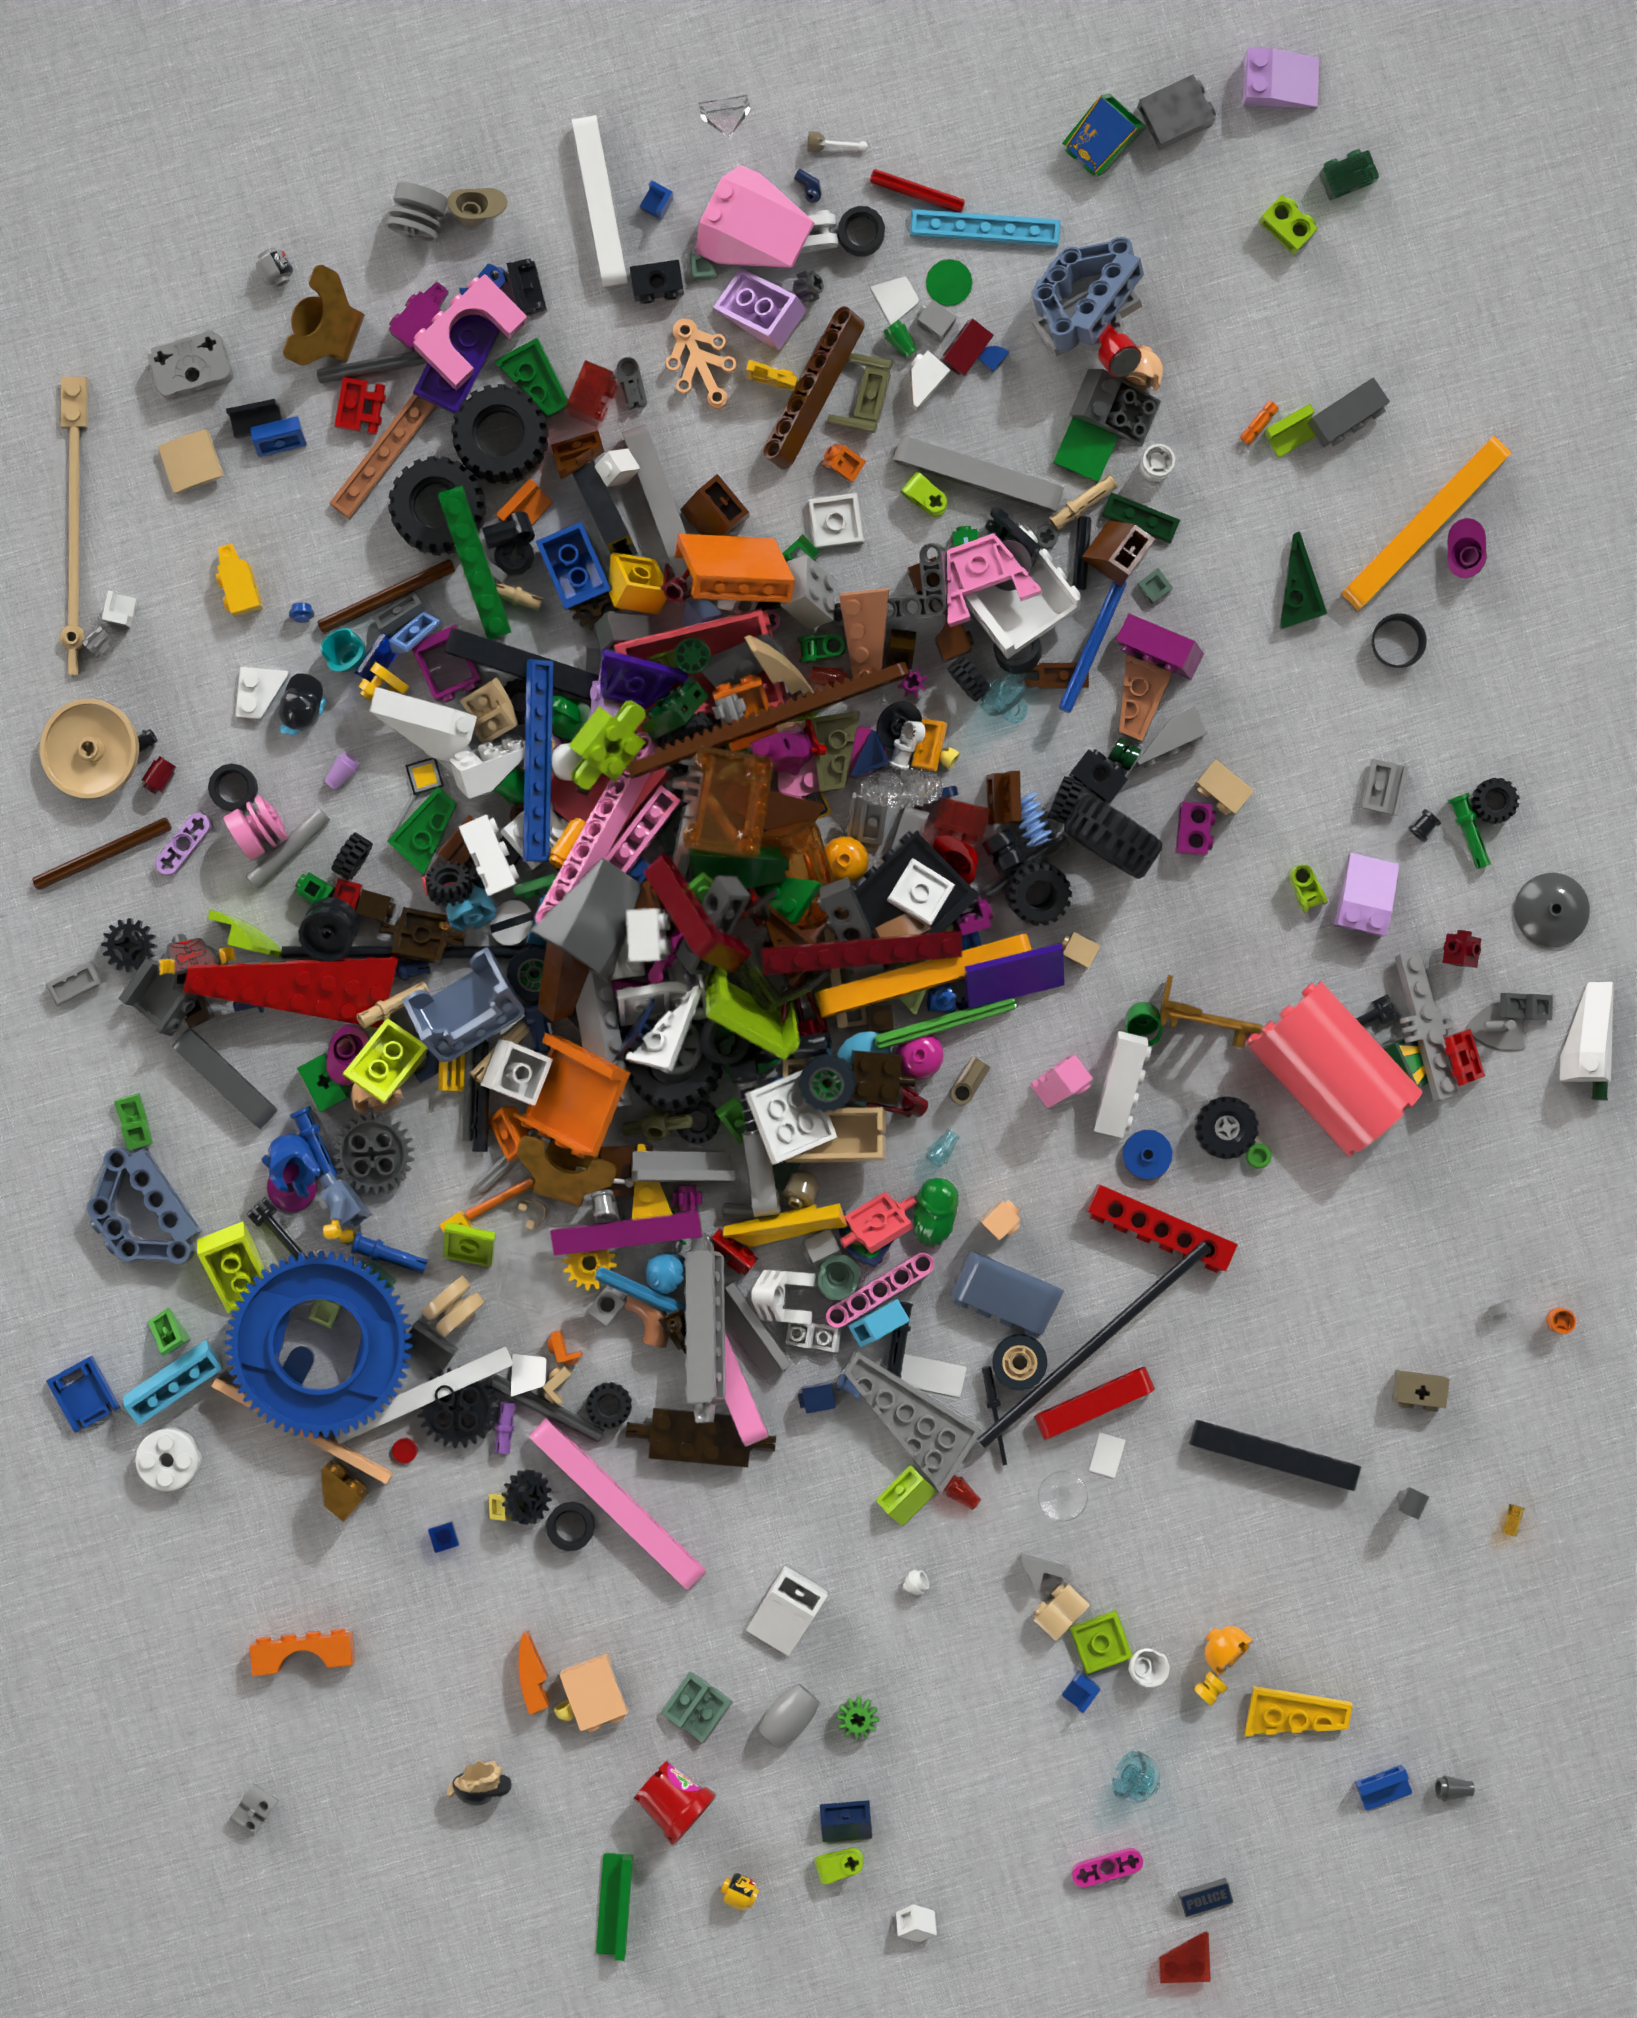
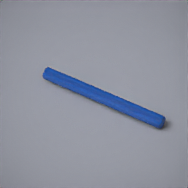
[1059,581,1127,713]

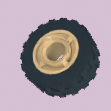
[992,1334,1047,1390]

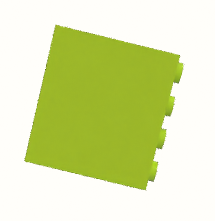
[704,965,800,1060]

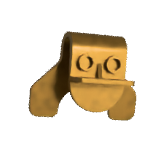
[283,265,365,366]
[517,1136,617,1208]

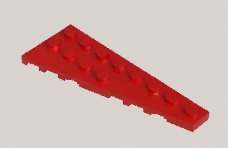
[183,956,398,1028]

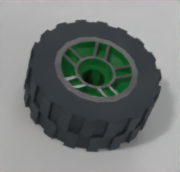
[507,944,546,1002]
[799,1054,856,1112]

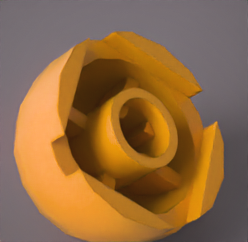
[820,836,869,885]
[1204,1626,1253,1676]

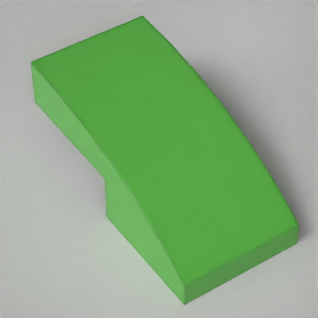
[114,1092,153,1150]

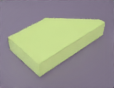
[308,1299,342,1329]

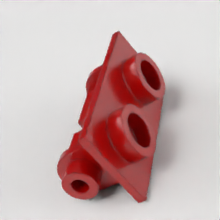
[711,1228,758,1276]

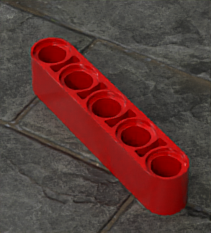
[1034,1366,1155,1440]

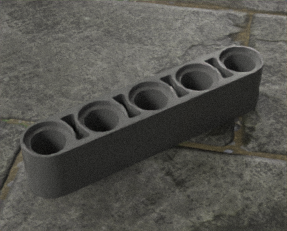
[172,1028,278,1129]

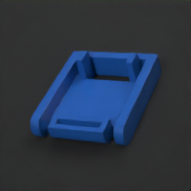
[46,1356,120,1433]

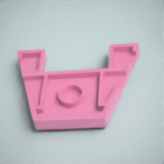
[947,533,1042,627]

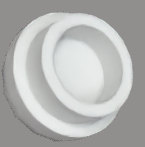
[903,1570,930,1595]

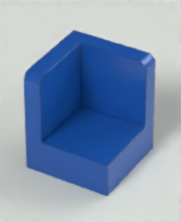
[640,180,674,221]
[1062,1671,1101,1713]

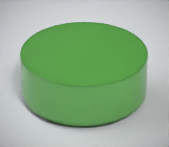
[1246,1143,1272,1168]

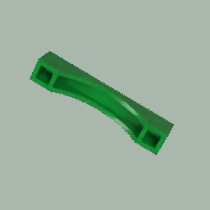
[439,485,511,639]

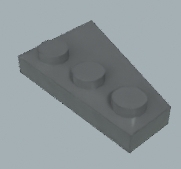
[701,632,784,688]

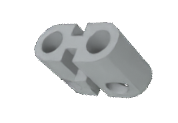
[230,1783,278,1836]

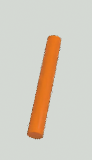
[465,1177,534,1221]

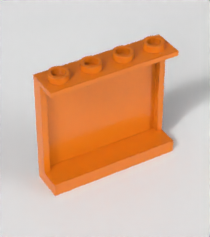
[674,534,795,602]
[513,1033,630,1158]

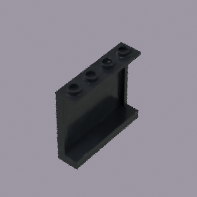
[852,830,980,965]

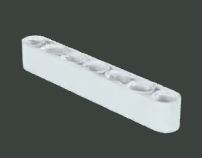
[572,115,628,288]

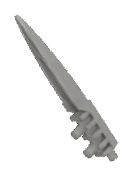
[666,751,717,920]

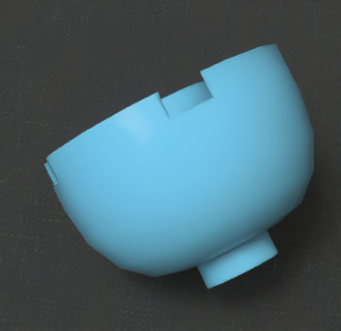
[446,887,498,932]

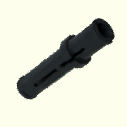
[471,1078,491,1152]
[887,1301,913,1378]

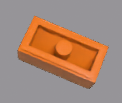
[489,1106,529,1162]

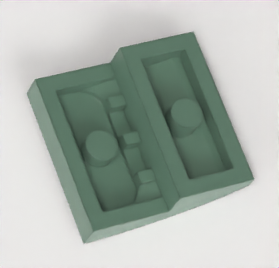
[661,1672,734,1743]

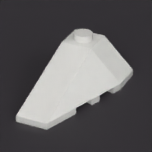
[369,687,477,763]
[1560,982,1614,1082]

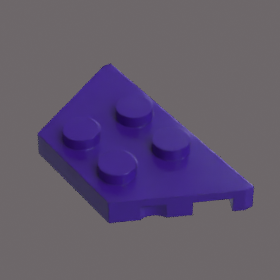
[600,649,689,709]

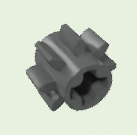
[793,270,824,303]

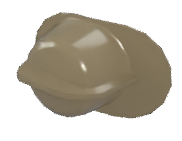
[447,188,508,227]

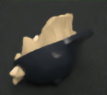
[447,1760,512,1806]

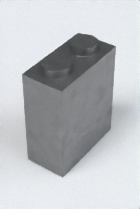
[1137,74,1216,151]

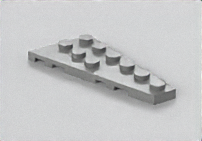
[843,1351,982,1493]

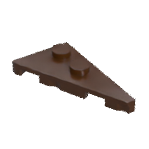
[757,897,816,988]

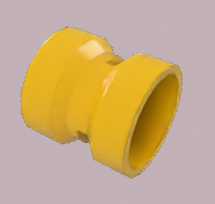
[1193,1670,1229,1706]

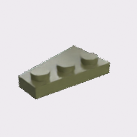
[810,711,860,793]

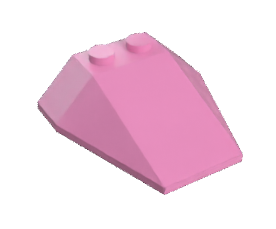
[696,166,815,268]

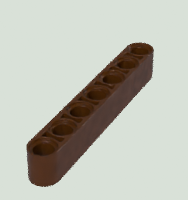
[763,306,865,470]

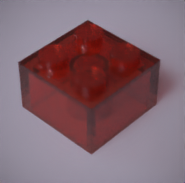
[566,360,618,427]
[932,797,990,844]

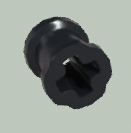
[1408,809,1441,842]

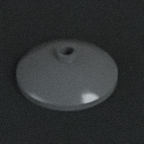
[1514,873,1590,947]

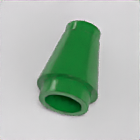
[883,319,917,358]

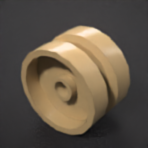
[421,1275,486,1338]

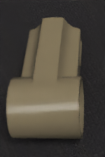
[950,1056,991,1105]

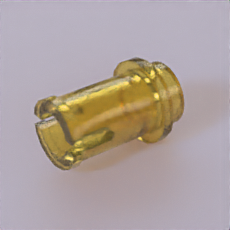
[1501,1504,1525,1537]

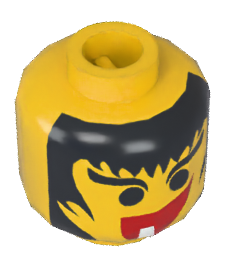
[720,1873,759,1911]

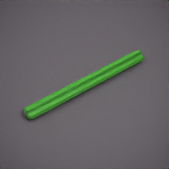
[874,998,1017,1050]

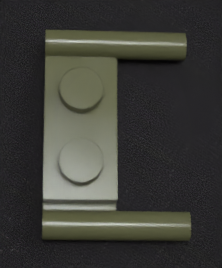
[827,353,893,433]

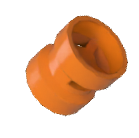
[1546,1308,1576,1334]

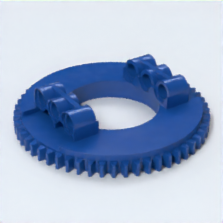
[225,1251,413,1438]

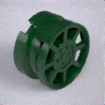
[674,638,711,674]

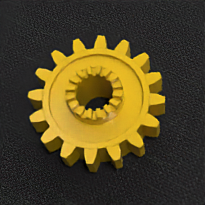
[562,1249,618,1290]

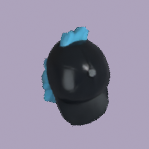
[278,673,327,736]

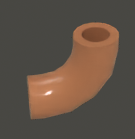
[625,1295,668,1348]

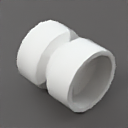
[1140,444,1175,482]

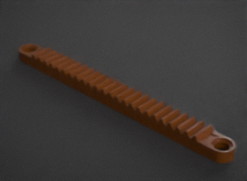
[626,662,910,779]

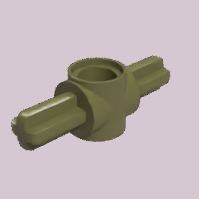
[622,1108,693,1142]

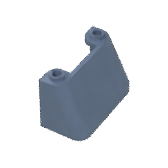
[402,947,524,1062]

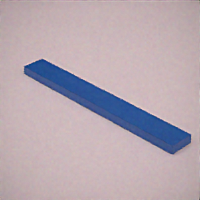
[523,659,553,862]

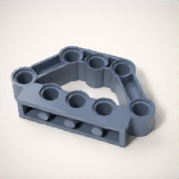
[1032,237,1144,352]
[87,1148,202,1264]

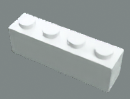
[1094,1031,1152,1138]

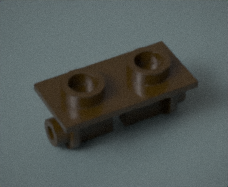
[658,1308,687,1354]

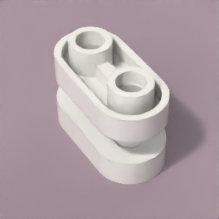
[800,210,839,253]

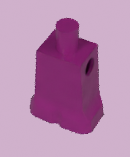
[750,732,813,776]

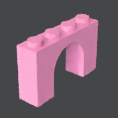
[413,274,527,391]

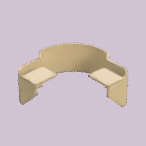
[518,1200,546,1230]

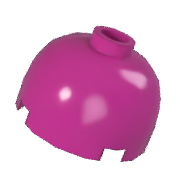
[894,1034,944,1080]

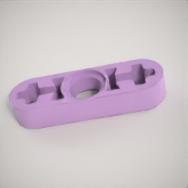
[156,813,212,875]

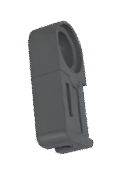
[617,357,647,410]

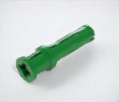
[1448,792,1491,869]

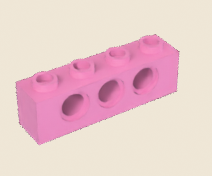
[605,785,682,874]

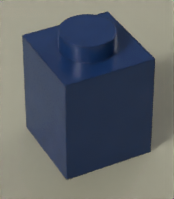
[798,1382,836,1414]

